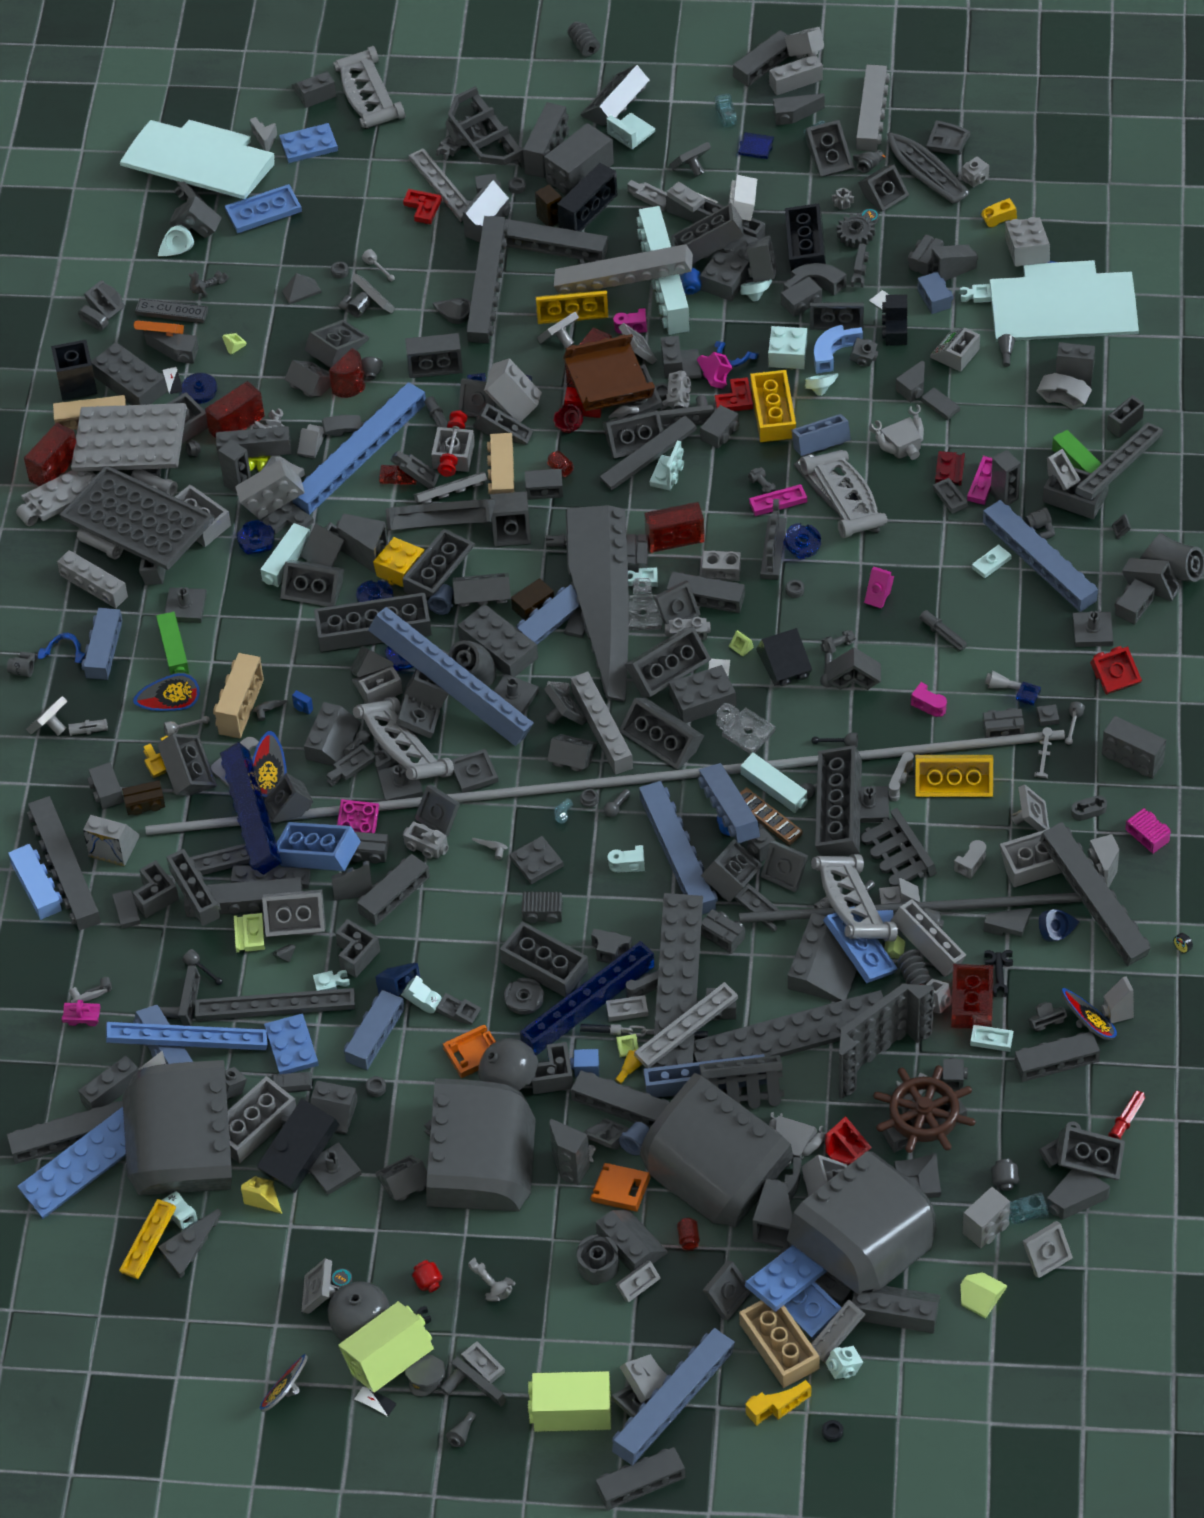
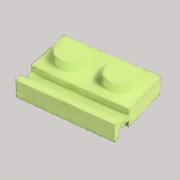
[234,913,265,952]

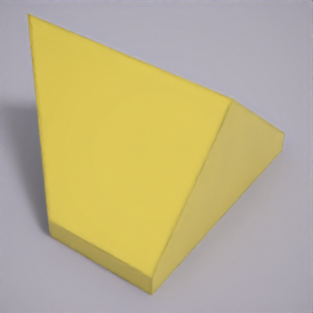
[241,1176,282,1214]

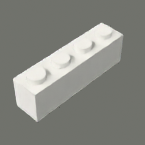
[729,175,757,221]

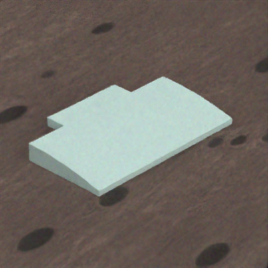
[120,120,274,199]
[990,260,1139,342]

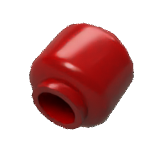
[412,1260,443,1293]

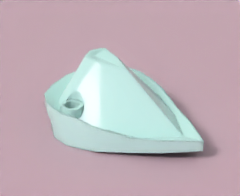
[158,225,194,256]
[740,279,772,301]
[805,373,838,396]

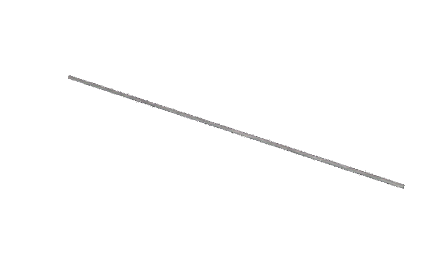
[145,730,1065,835]

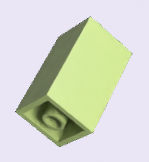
[338,1301,434,1392]
[528,1371,611,1431]

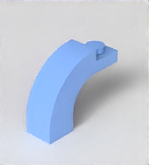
[814,325,863,374]

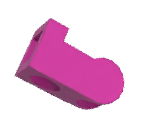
[613,308,647,334]
[911,682,947,717]

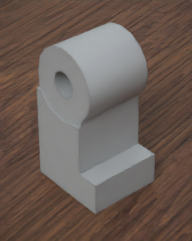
[954,840,986,879]

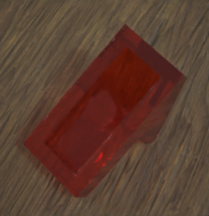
[379,465,417,485]

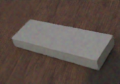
[351,274,395,314]

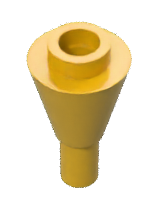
[615,1049,642,1084]

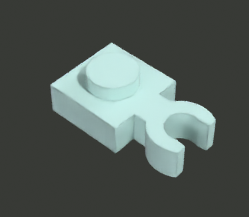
[960,284,991,303]
[628,567,658,587]
[313,970,350,991]

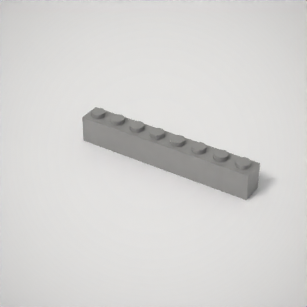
[554,244,693,294]

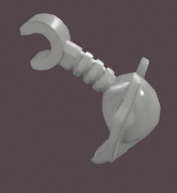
[253,408,285,429]
[468,1258,516,1301]

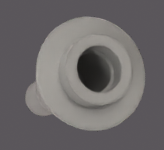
[985,670,1021,690]

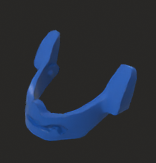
[714,341,759,367]
[38,632,85,663]

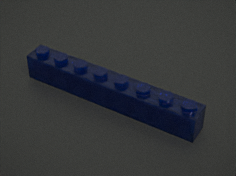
[220,742,282,875]
[520,941,655,1055]

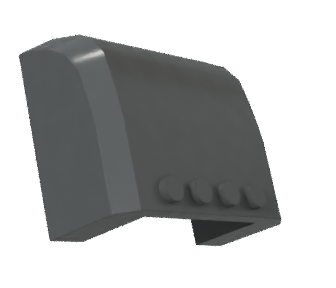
[122,1060,232,1195]
[640,1073,793,1228]
[426,1078,536,1211]
[787,1151,937,1295]

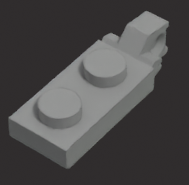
[627,180,667,211]

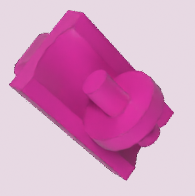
[62,1000,101,1026]

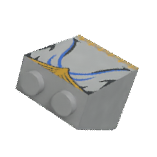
[83,815,140,866]

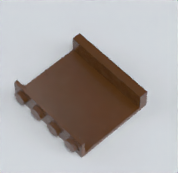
[563,334,655,412]

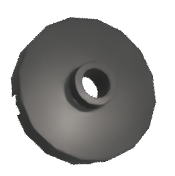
[504,978,544,1015]

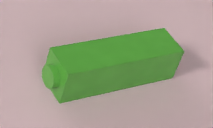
[1052,430,1101,473]
[156,612,190,675]

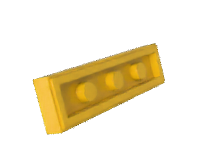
[119,1199,176,1279]

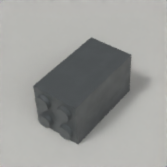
[544,123,614,195]

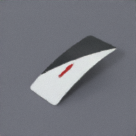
[163,367,183,394]
[355,1387,396,1416]

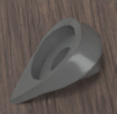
[433,298,471,324]

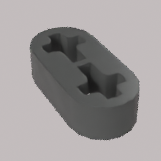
[78,305,109,331]
[1071,796,1107,821]

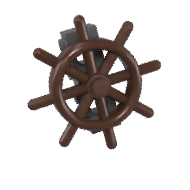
[873,1065,976,1153]

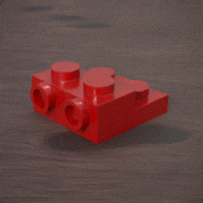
[1090,646,1142,694]

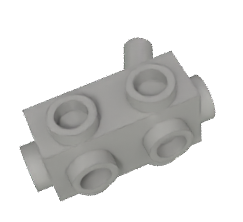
[660,370,691,410]
[665,617,711,641]
[403,821,449,859]

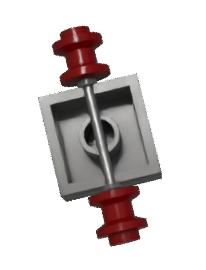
[431,410,475,477]

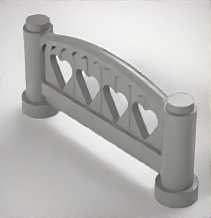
[333,46,406,129]
[800,450,888,538]
[77,469,178,559]
[353,697,454,780]
[811,854,898,941]

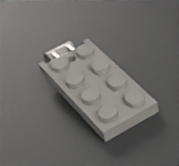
[16,470,96,526]

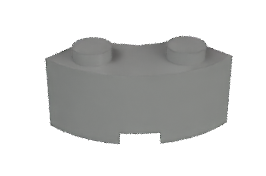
[1037,373,1092,410]

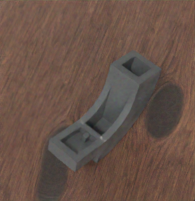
[784,263,846,296]

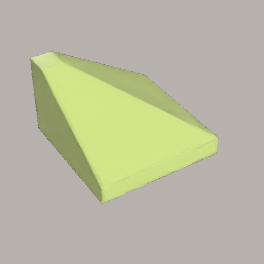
[222,333,247,354]
[616,1034,639,1057]

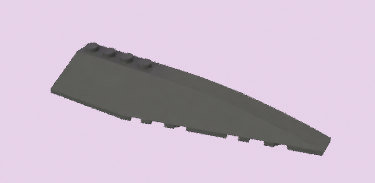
[566,505,629,702]

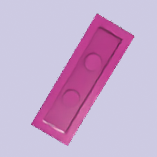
[967,456,992,505]
[749,484,807,516]

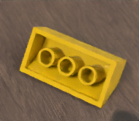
[535,290,608,324]
[915,755,993,797]

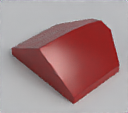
[825,1116,872,1165]

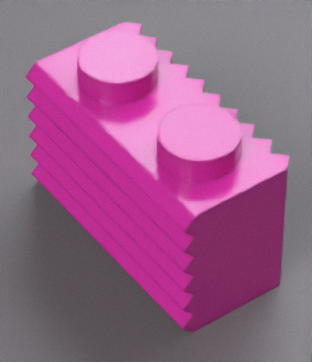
[1125,808,1170,854]

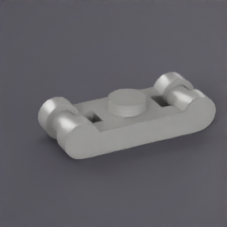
[888,752,914,802]

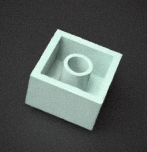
[768,326,807,369]

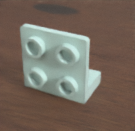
[607,113,655,149]
[650,440,684,491]

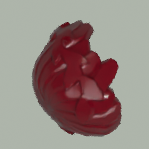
[553,404,583,433]

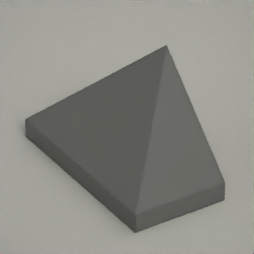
[282,273,322,305]

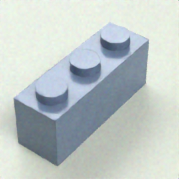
[791,414,851,456]

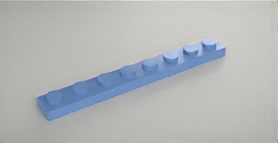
[106,1022,267,1050]

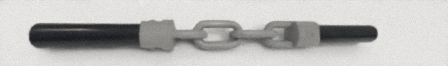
[580,1024,708,1039]

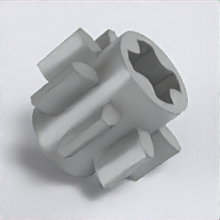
[832,188,854,210]

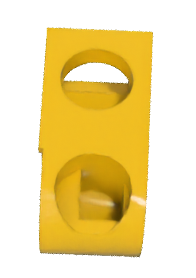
[981,198,1017,227]

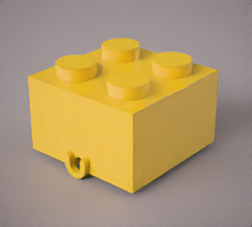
[373,537,425,587]

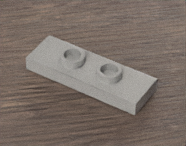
[811,1300,865,1362]

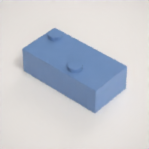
[272,822,361,871]

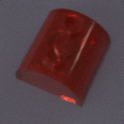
[329,348,366,398]

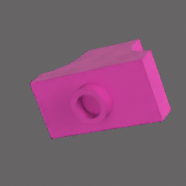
[696,352,732,389]
[864,567,894,608]

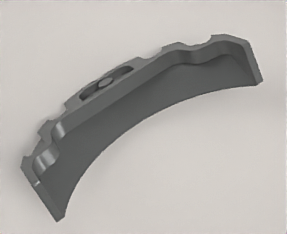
[386,499,495,530]

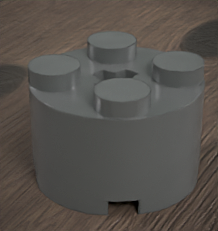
[577,1235,619,1285]

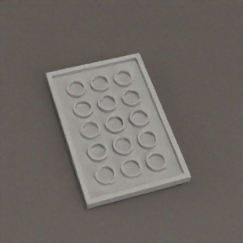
[71,403,187,472]

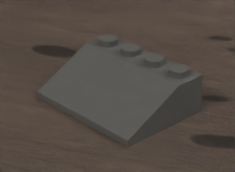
[788,913,857,1002]

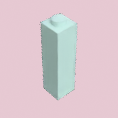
[260,523,310,587]
[741,753,808,813]

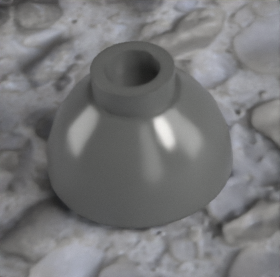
[358,357,383,380]

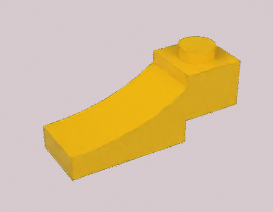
[745,1380,811,1426]

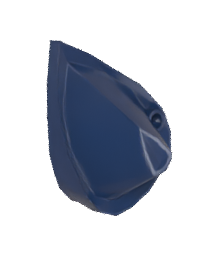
[1039,909,1080,942]

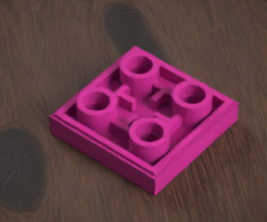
[337,799,380,833]

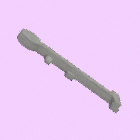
[1034,727,1052,778]

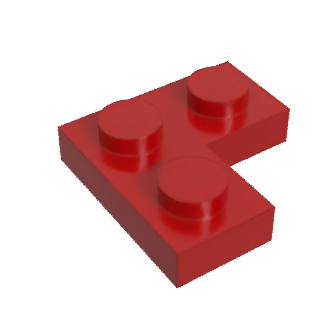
[403,189,442,225]
[715,377,753,411]

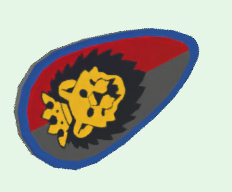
[133,673,200,711]
[249,731,287,798]
[1061,988,1117,1040]

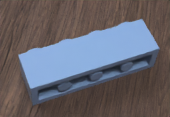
[8,844,63,920]

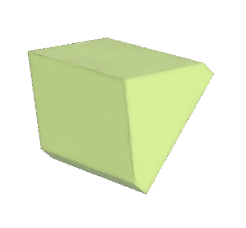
[729,630,754,656]
[884,935,905,959]

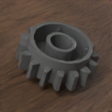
[837,213,875,248]

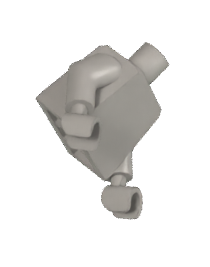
[869,404,924,460]
[769,1112,827,1168]

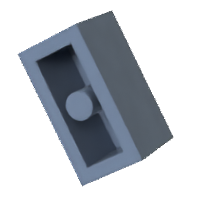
[917,272,953,314]

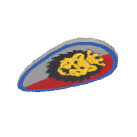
[259,1354,308,1412]

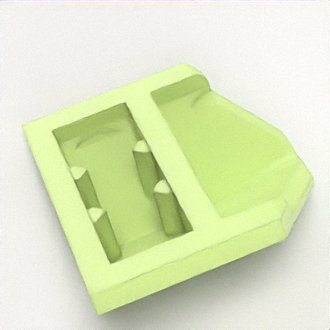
[960,1272,1007,1319]

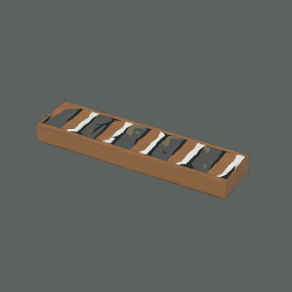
[740,787,803,846]

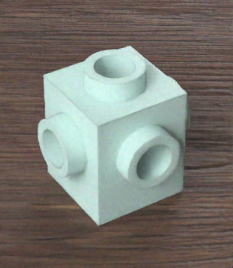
[825,1346,864,1379]

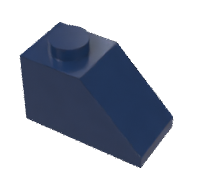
[375,963,421,996]

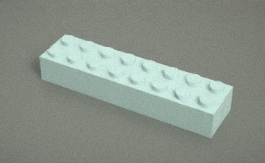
[636,206,689,335]

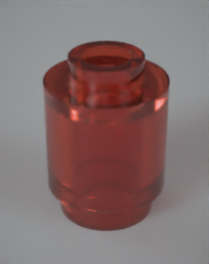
[547,451,574,477]
[677,1218,700,1250]

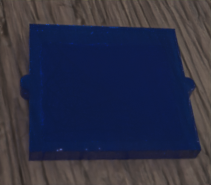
[738,132,774,159]

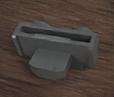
[1028,1002,1067,1031]

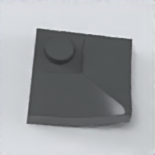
[927,120,970,155]
[894,1153,941,1198]

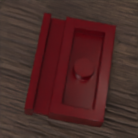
[935,451,965,486]

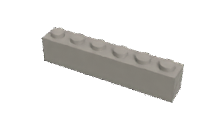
[856,65,890,151]
[571,672,633,775]

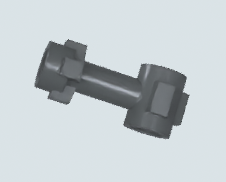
[748,467,777,494]
[821,630,855,654]

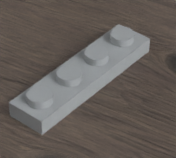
[413,472,487,504]

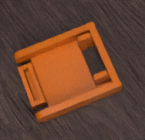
[134,320,184,336]
[443,1025,496,1079]
[590,1163,650,1212]

